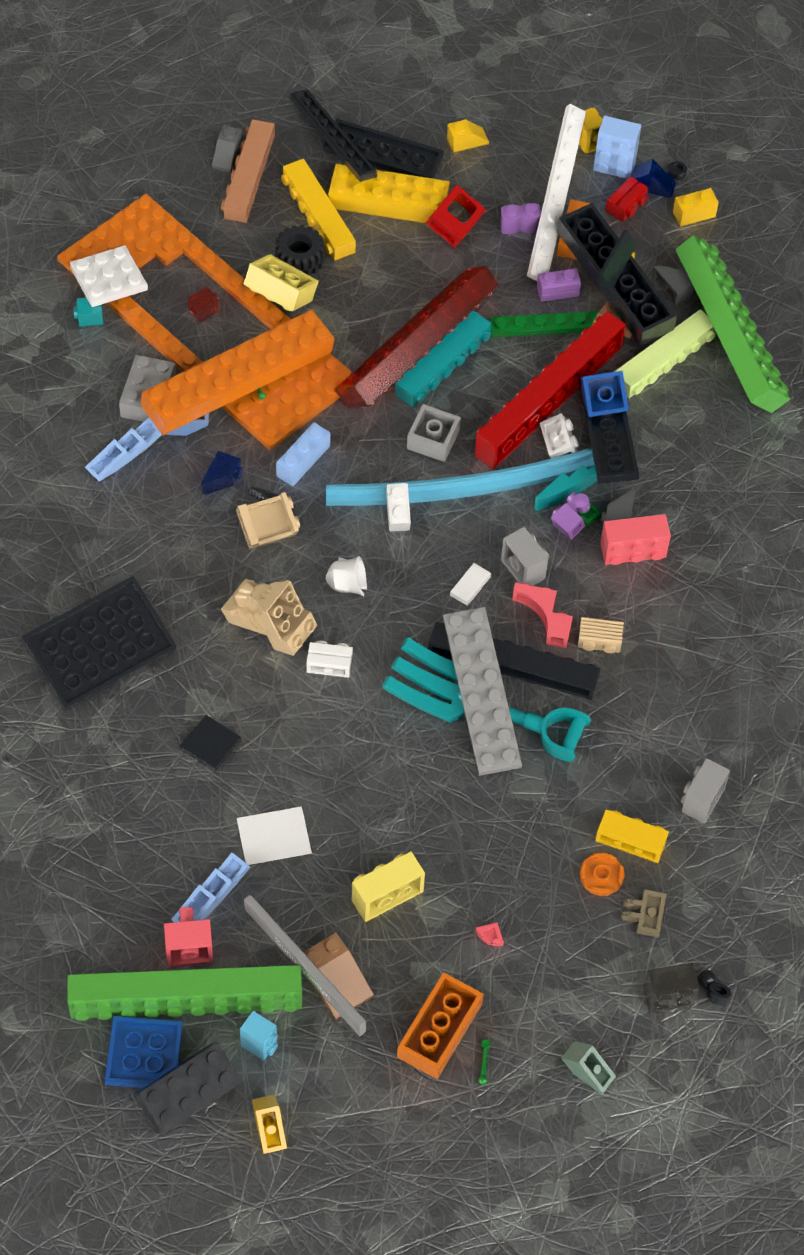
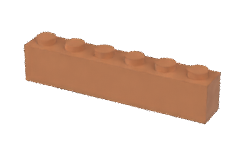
[221,119,275,223]

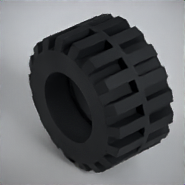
[275,225,324,276]

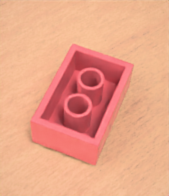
[600,514,671,565]

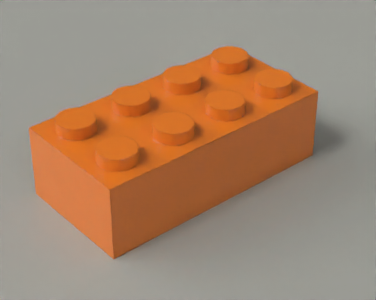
[397,972,484,1080]

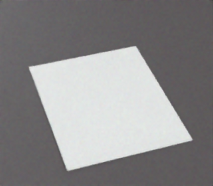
[237,806,312,865]

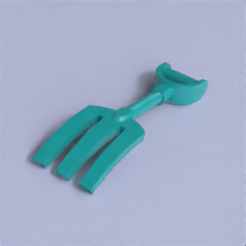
[382,637,591,762]

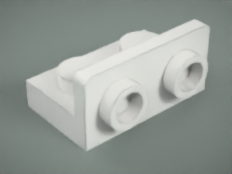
[540,413,579,459]

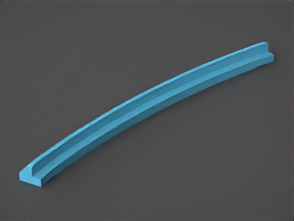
[326,448,594,506]

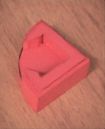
[475,922,504,946]

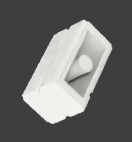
[386,483,411,531]
[307,641,353,678]

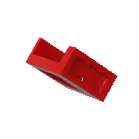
[425,185,486,248]

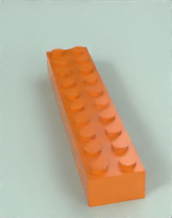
[141,310,335,435]

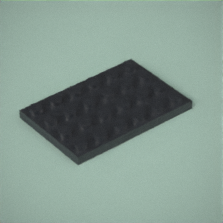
[21,576,177,711]

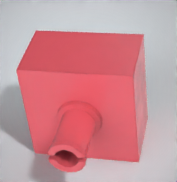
[164,907,213,967]

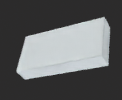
[450,563,491,606]

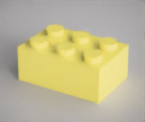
[244,254,319,312]
[352,852,425,922]

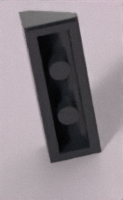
[598,230,636,289]

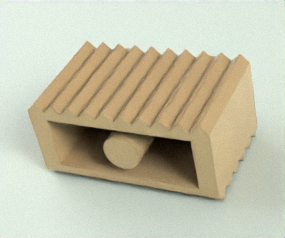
[578,617,624,654]

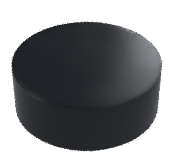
[667,161,687,180]

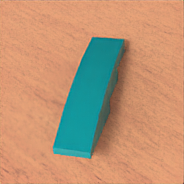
[534,465,597,511]

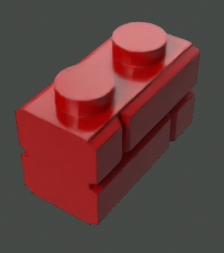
[605,177,648,222]

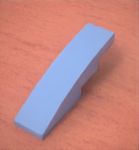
[85,417,162,481]
[171,852,250,923]

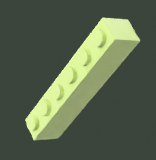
[614,310,716,398]

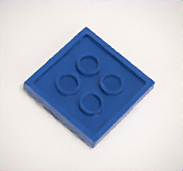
[105,1016,183,1088]

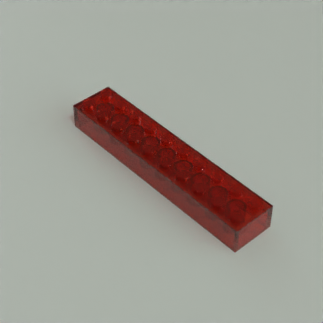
[334,266,499,409]

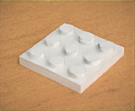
[70,245,148,307]

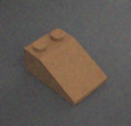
[304,933,374,1020]

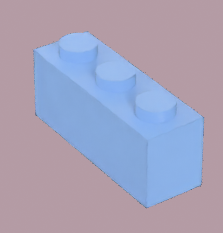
[276,422,330,487]

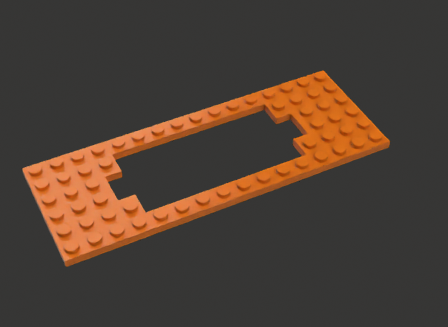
[57,194,359,451]

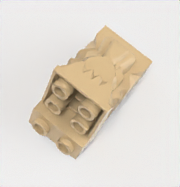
[221,579,317,656]

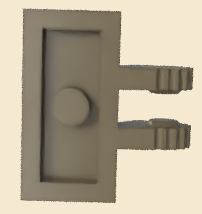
[621,889,666,938]

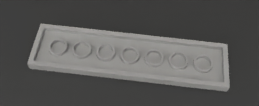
[443,607,522,776]

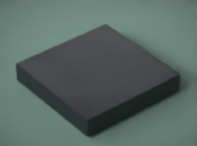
[180,715,241,772]

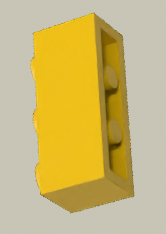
[595,809,669,863]

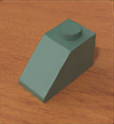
[561,1041,616,1094]

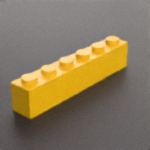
[281,159,356,261]

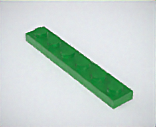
[489,311,599,338]

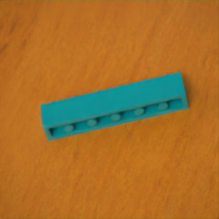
[394,310,491,408]

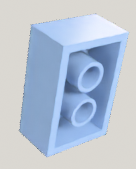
[593,116,641,179]

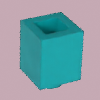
[73,298,103,327]

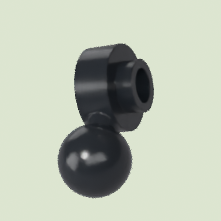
[698,970,731,1005]

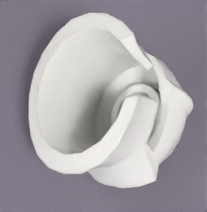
[326,556,367,596]

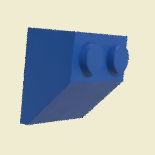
[580,371,629,417]

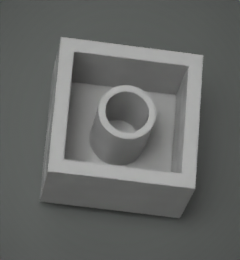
[407,404,461,462]
[501,527,549,586]
[681,758,730,824]

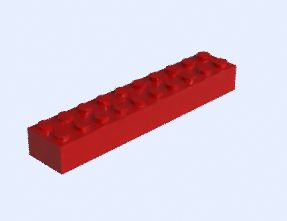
[475,311,626,470]

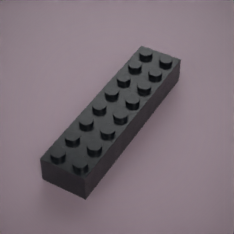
[557,203,677,346]

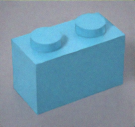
[240,1011,278,1061]

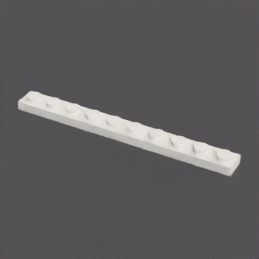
[527,104,586,281]

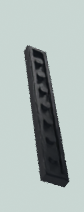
[290,89,377,182]

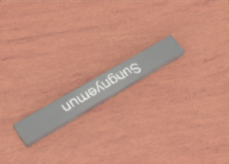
[244,895,366,1036]

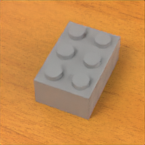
[119,355,176,422]

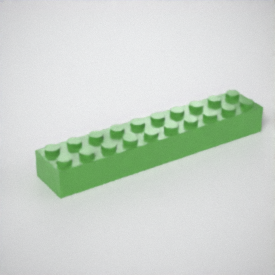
[675,235,790,413]
[67,965,302,1021]

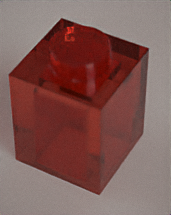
[188,287,220,323]

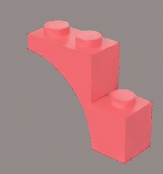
[512,582,573,648]

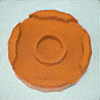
[579,853,625,896]

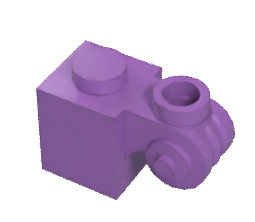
[551,492,590,540]

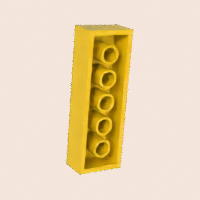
[329,164,450,223]

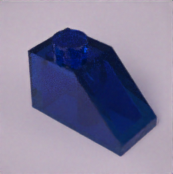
[632,159,676,198]
[201,451,243,495]

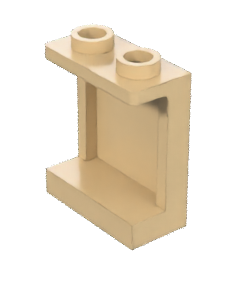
[236,492,300,550]

